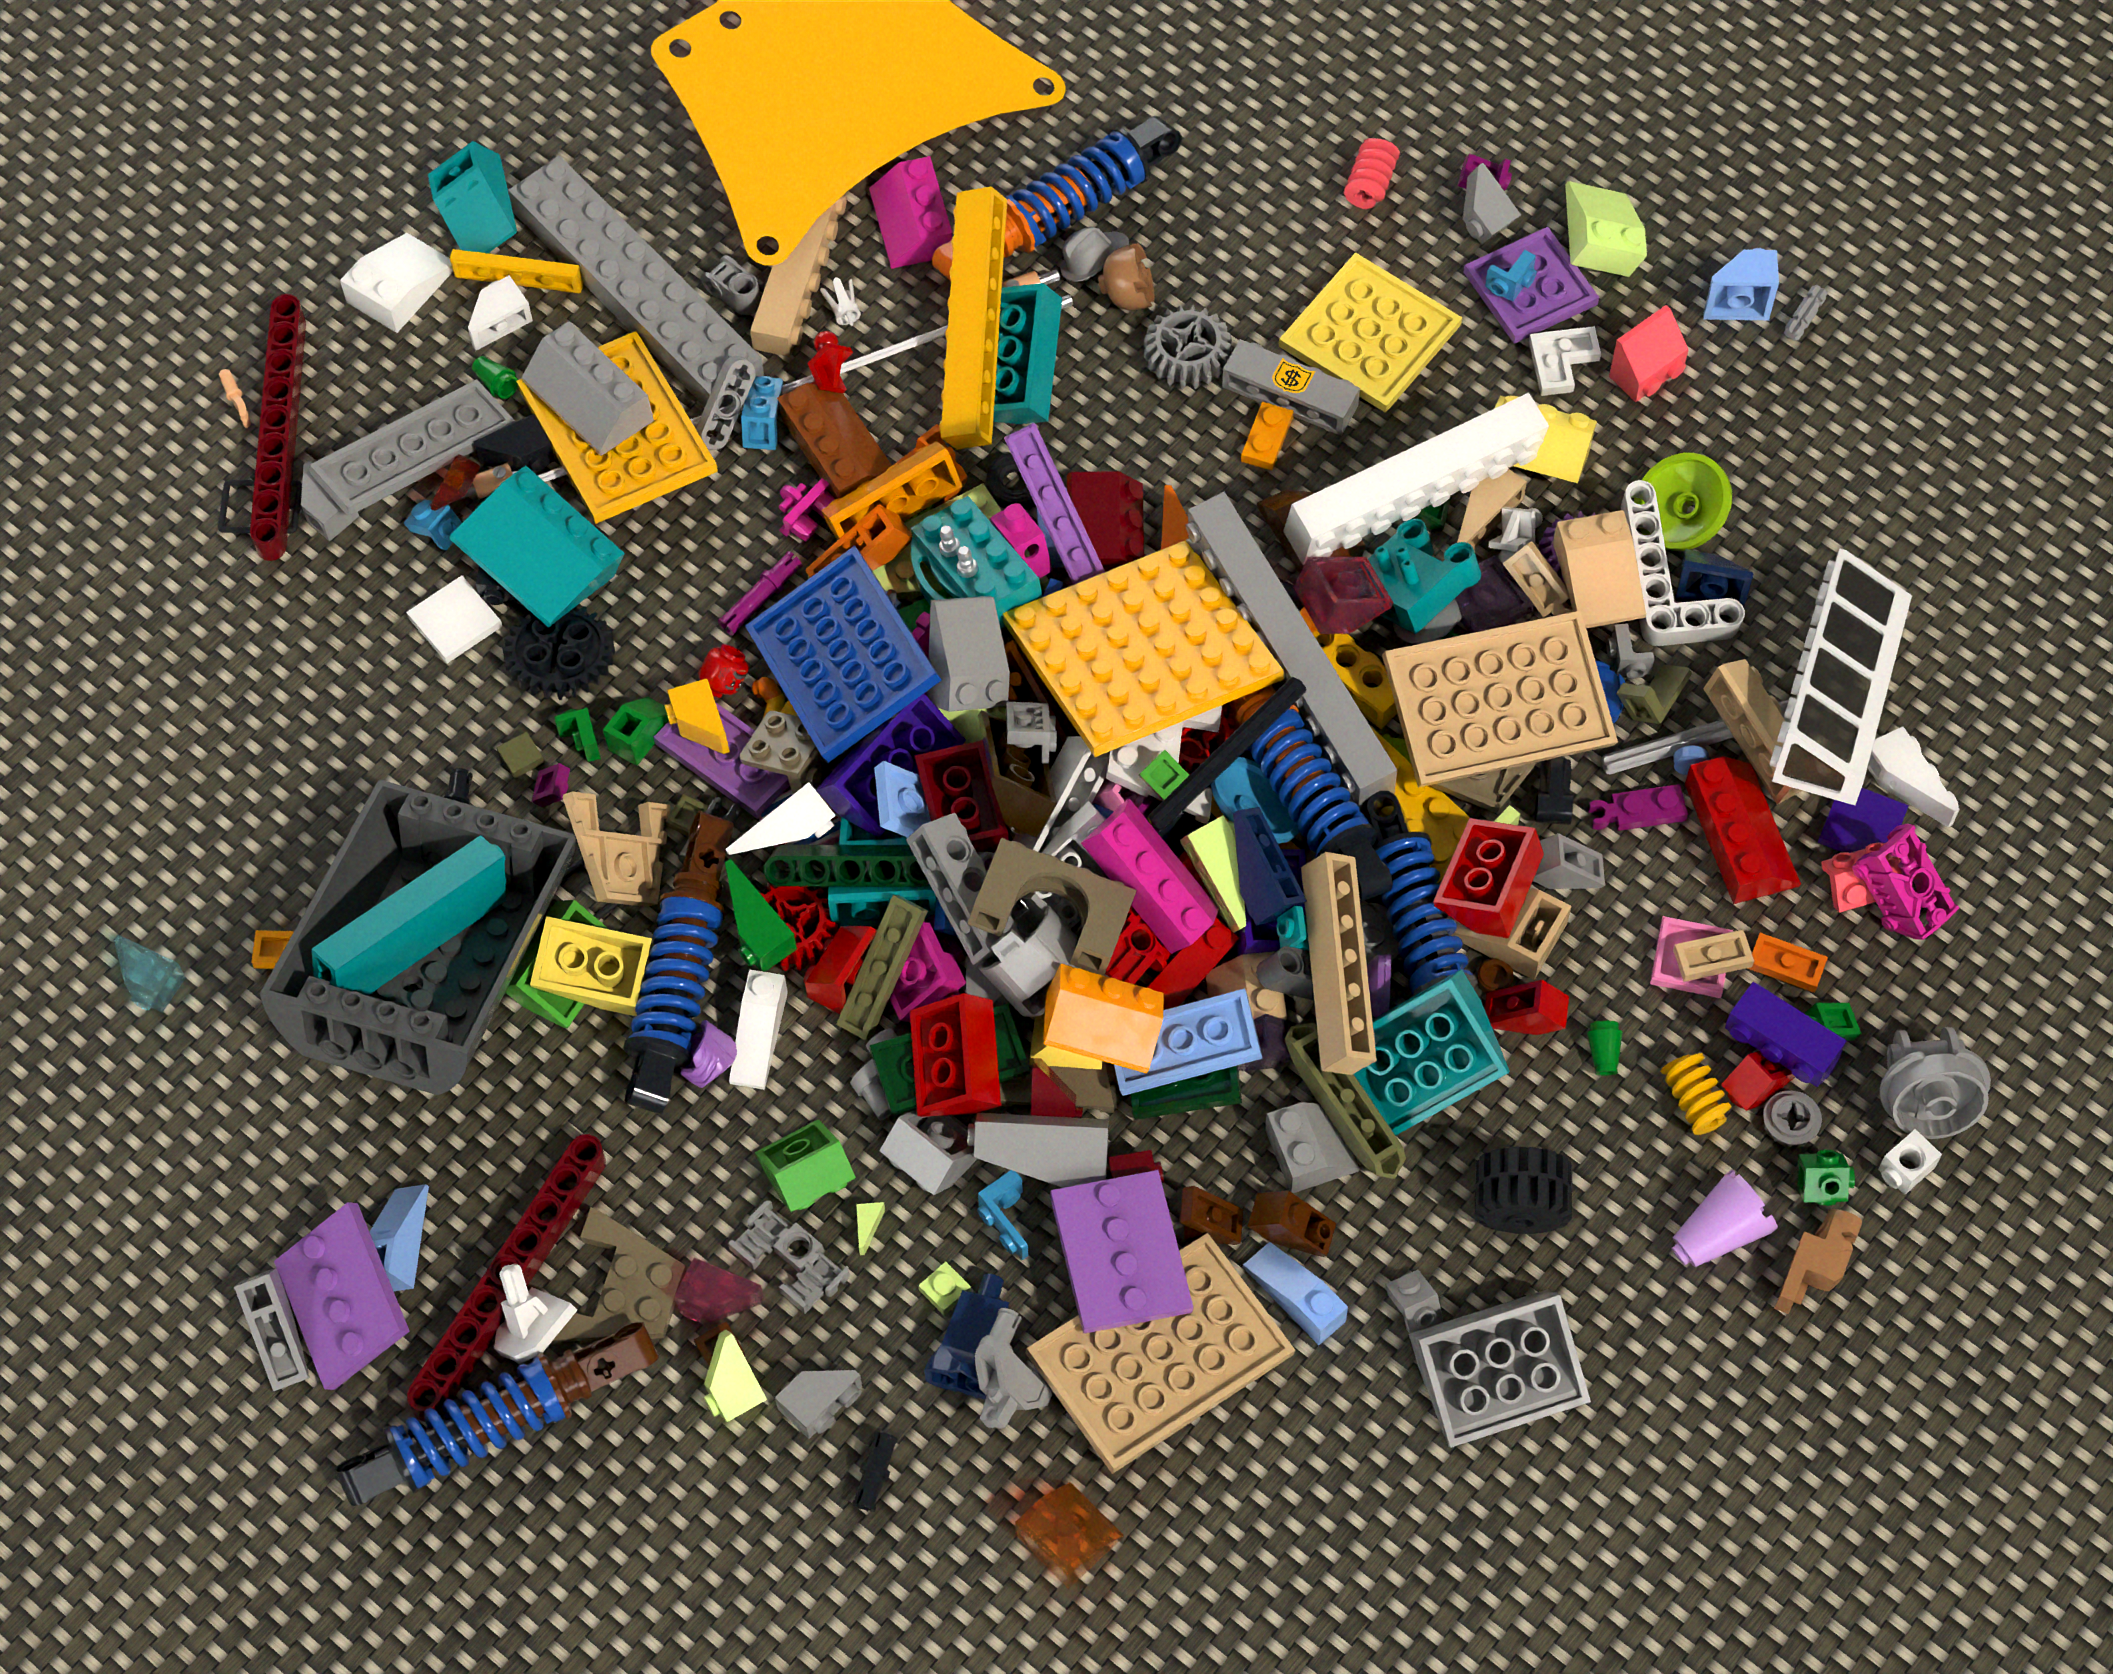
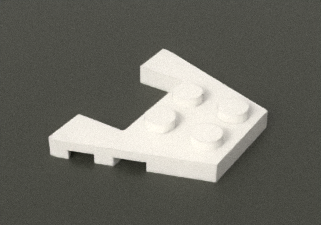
[1106,705,1222,824]

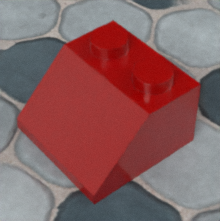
[804,926,876,1014]

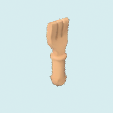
[219,369,251,428]

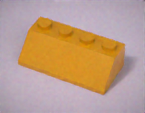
[821,441,963,540]

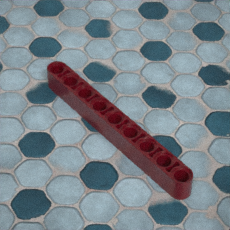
[250,294,306,561]
[407,1134,606,1423]

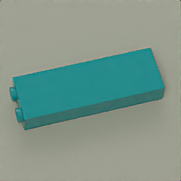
[311,835,506,996]

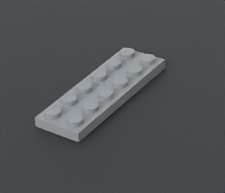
[310,379,515,516]

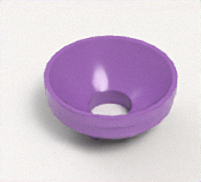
[1367,954,1391,1018]

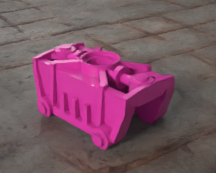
[1852,823,1959,940]

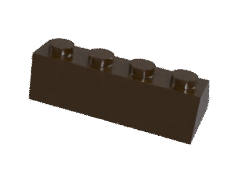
[978,710,1057,837]

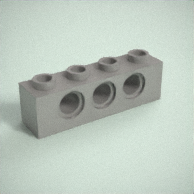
[906,813,1022,965]

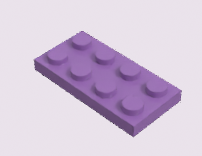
[653,702,790,818]

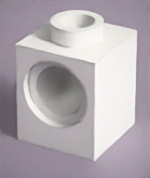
[1878,1129,1942,1195]

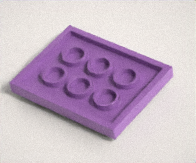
[1050,1170,1194,1334]
[274,1202,410,1390]

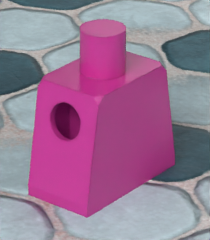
[989,503,1053,579]

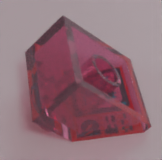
[1294,557,1393,634]

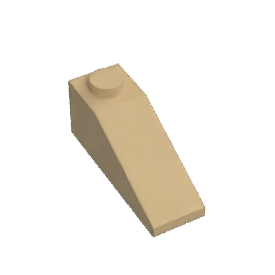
[1457,469,1527,549]

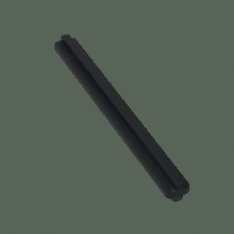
[1148,677,1307,831]

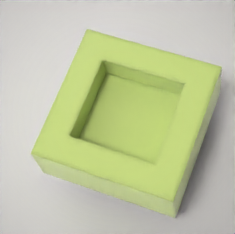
[918,1261,971,1316]

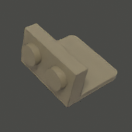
[740,711,836,794]

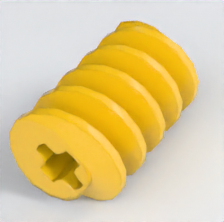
[1660,1053,1732,1135]

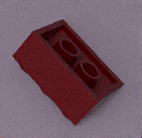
[1067,471,1144,572]
[914,740,1009,853]

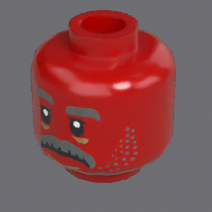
[698,644,749,698]

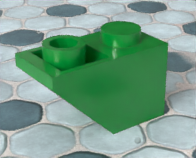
[603,697,669,766]

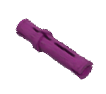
[717,551,803,636]

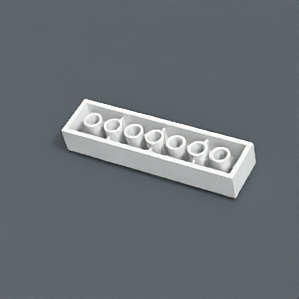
[1283,393,1549,565]

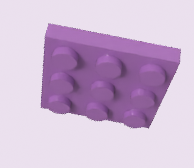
[1463,227,1599,344]

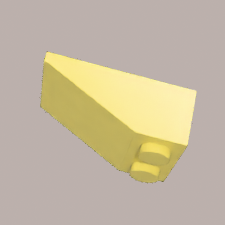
[530,916,652,1016]

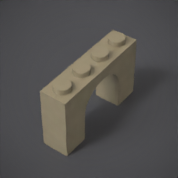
[967,838,1137,976]

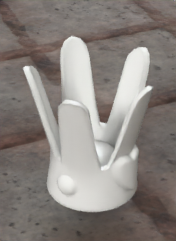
[820,277,861,326]

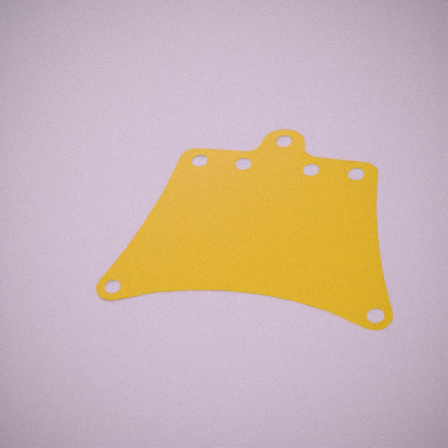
[651,0,1066,266]

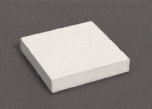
[406,575,503,664]

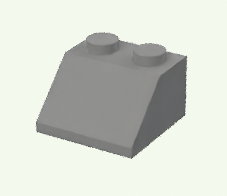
[1265,1102,1360,1193]
[879,1109,977,1195]

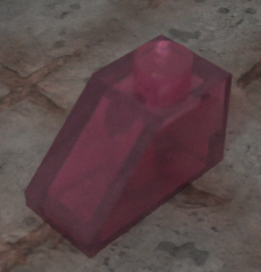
[675,1258,764,1323]

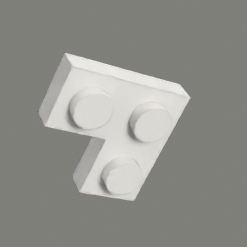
[1529,326,1601,396]

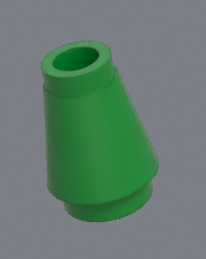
[472,356,518,399]
[1587,1021,1623,1076]

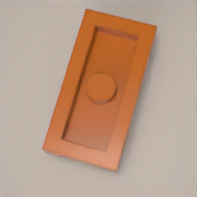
[1748,932,1828,993]

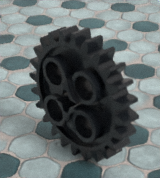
[502,606,615,700]

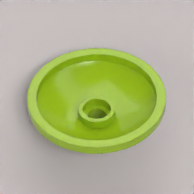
[1634,453,1732,551]

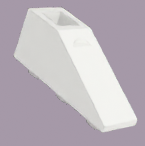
[1867,726,1959,827]

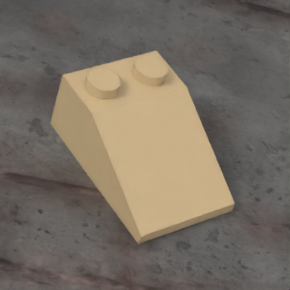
[1553,510,1646,629]

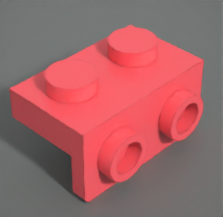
[1821,843,1902,913]

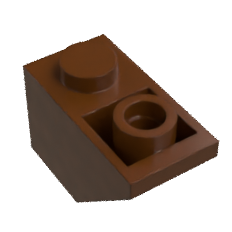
[1247,1190,1337,1257]

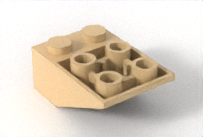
[1447,888,1572,980]

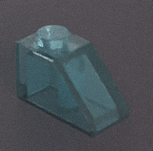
[114,935,185,1013]

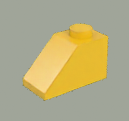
[664,678,730,754]

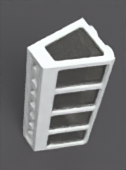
[1769,549,1912,805]

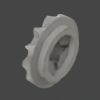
[1762,1090,1822,1147]

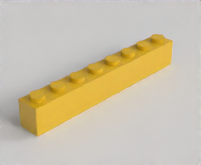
[939,186,1007,450]

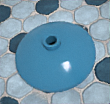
[1211,757,1302,844]

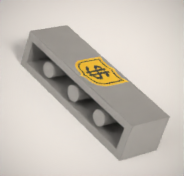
[1222,339,1360,436]

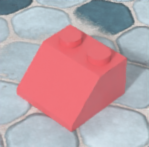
[1609,305,1689,403]

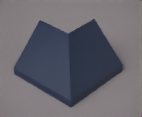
[1675,549,1754,607]

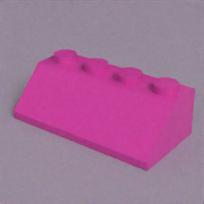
[1081,798,1219,954]

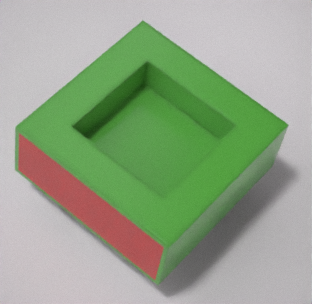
[1138,750,1189,800]

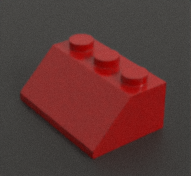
[1433,818,1544,938]
[910,993,1001,1117]

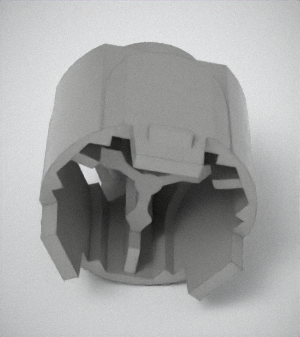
[978,893,1087,1017]

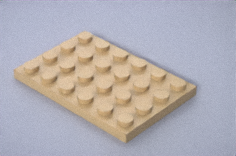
[1382,611,1618,788]
[1025,1233,1295,1474]

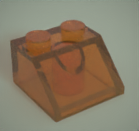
[1015,1482,1124,1589]

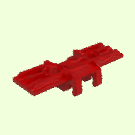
[1105,850,1211,984]

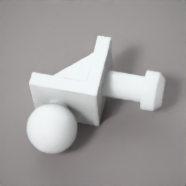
[1489,506,1543,572]

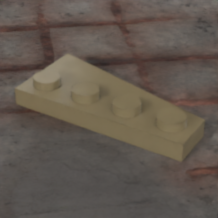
[999,1054,1114,1113]

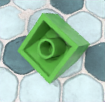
[754,1119,856,1212]

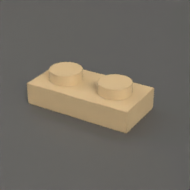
[1673,929,1754,982]

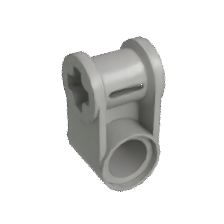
[700,255,761,315]

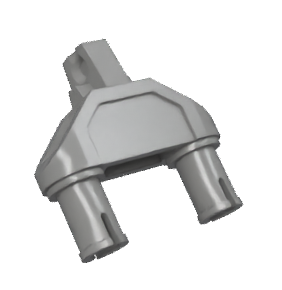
[975,1308,1052,1429]

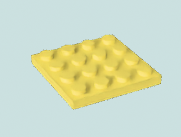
[1279,252,1462,413]

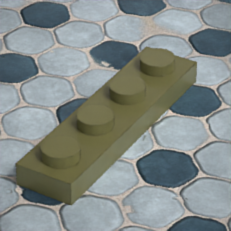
[836,895,928,1040]

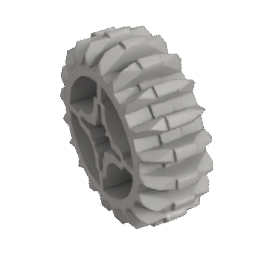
[1144,305,1232,390]

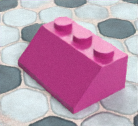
[869,156,953,269]

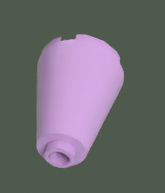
[1671,1170,1778,1267]

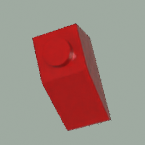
[1485,979,1569,1035]
[1721,1051,1795,1111]

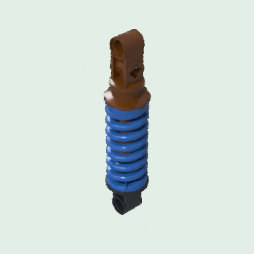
[623,811,734,1114]
[334,1322,659,1506]

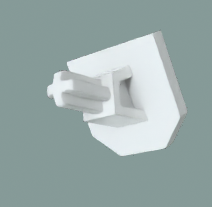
[494,1264,577,1364]

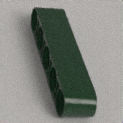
[763,845,929,887]

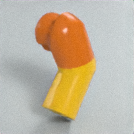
[752,677,785,718]

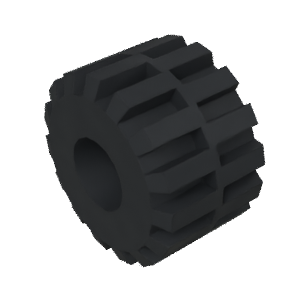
[1475,1147,1572,1234]

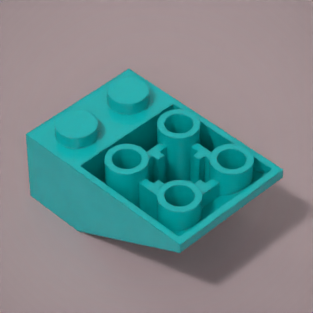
[428,141,517,253]

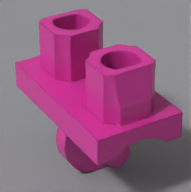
[779,478,835,542]

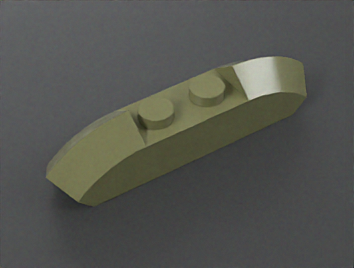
[1285,1023,1406,1179]

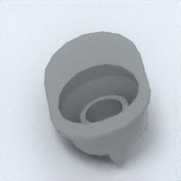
[1061,227,1129,282]

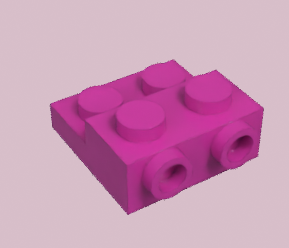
[890,922,966,1022]

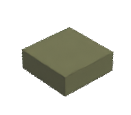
[496,731,544,779]
[666,794,709,837]

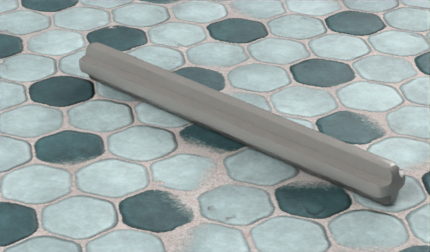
[1601,699,1790,775]

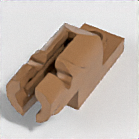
[1774,1209,1862,1314]

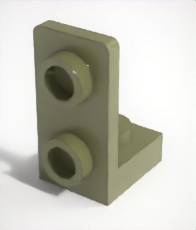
[1616,665,1692,724]

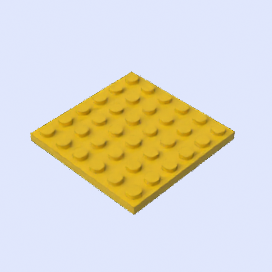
[1002,540,1284,757]

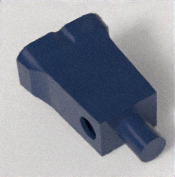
[924,1274,1009,1399]

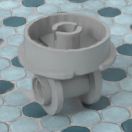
[1879,1027,1991,1139]

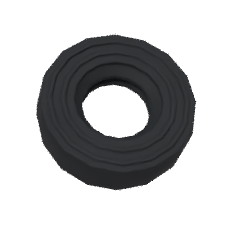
[986,453,1035,509]

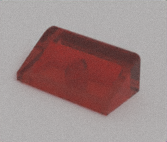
[430,454,480,511]

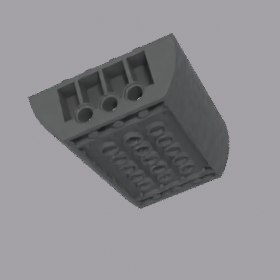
[260,779,577,1095]

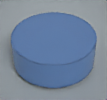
[1674,745,1709,775]

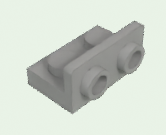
[1006,702,1057,763]

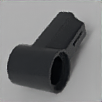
[1535,756,1573,825]

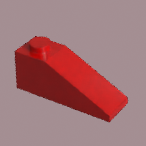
[1146,917,1239,1009]

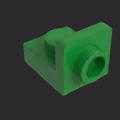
[554,708,601,762]
[1804,1003,1862,1041]

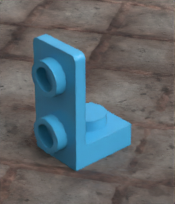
[741,376,783,450]
[977,1170,1028,1260]

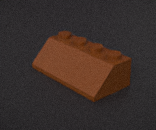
[777,383,892,499]

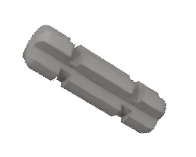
[1784,285,1827,341]

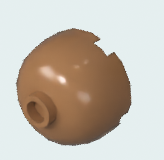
[1098,243,1155,310]

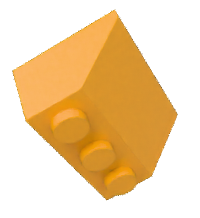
[1043,964,1164,1073]

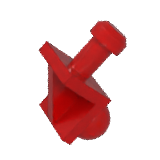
[807,331,853,394]

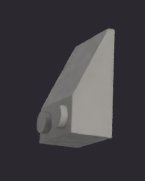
[927,596,1010,712]

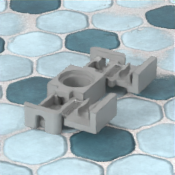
[728,1200,850,1314]

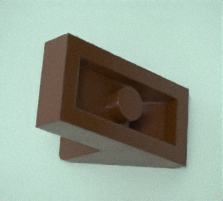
[1180,1185,1244,1245]

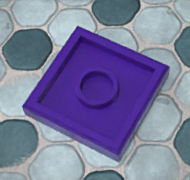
[1817,780,1909,853]

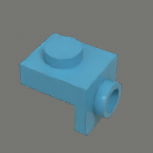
[1485,250,1537,302]
[404,499,462,550]

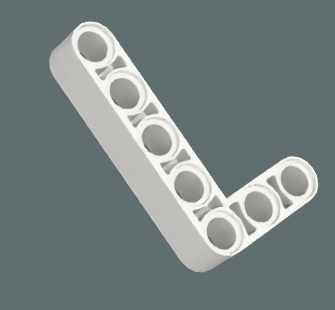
[1621,480,1745,646]

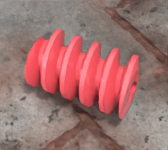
[1344,138,1400,209]

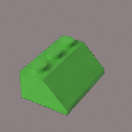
[505,900,610,1028]

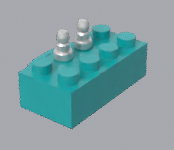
[910,496,1043,629]

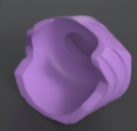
[680,1020,737,1088]

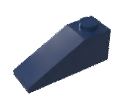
[1233,807,1307,926]

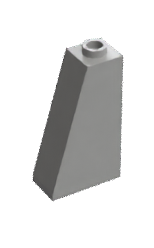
[967,1113,1109,1188]

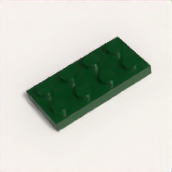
[869,1003,1030,1116]

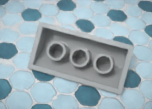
[522,321,654,456]

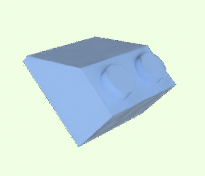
[1703,248,1779,320]

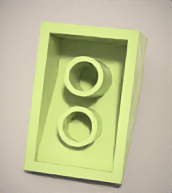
[1565,181,1647,277]

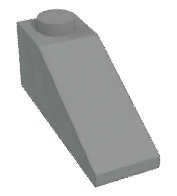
[234,1268,310,1391]

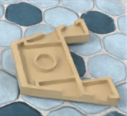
[563,791,671,907]

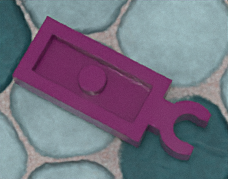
[1588,784,1688,831]

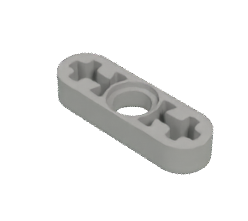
[696,356,756,450]

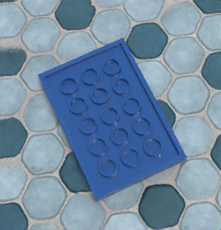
[745,546,942,763]

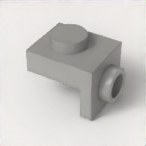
[1606,624,1654,679]
[1385,1270,1443,1333]

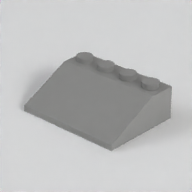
[1409,1289,1591,1448]

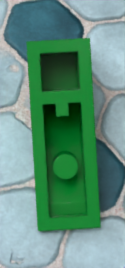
[725,859,797,972]

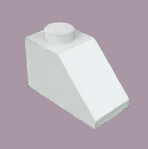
[468,275,533,350]

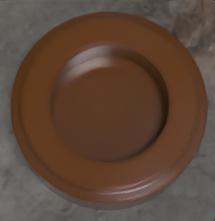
[1477,958,1514,994]

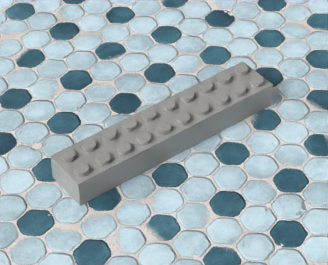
[508,155,764,409]
[1185,492,1397,813]

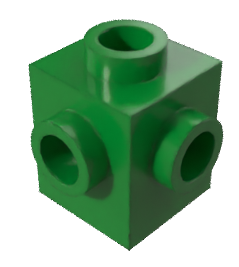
[1797,1150,1855,1206]

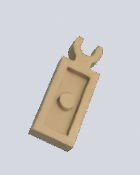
[1502,541,1573,617]

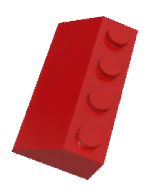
[1685,756,1801,904]

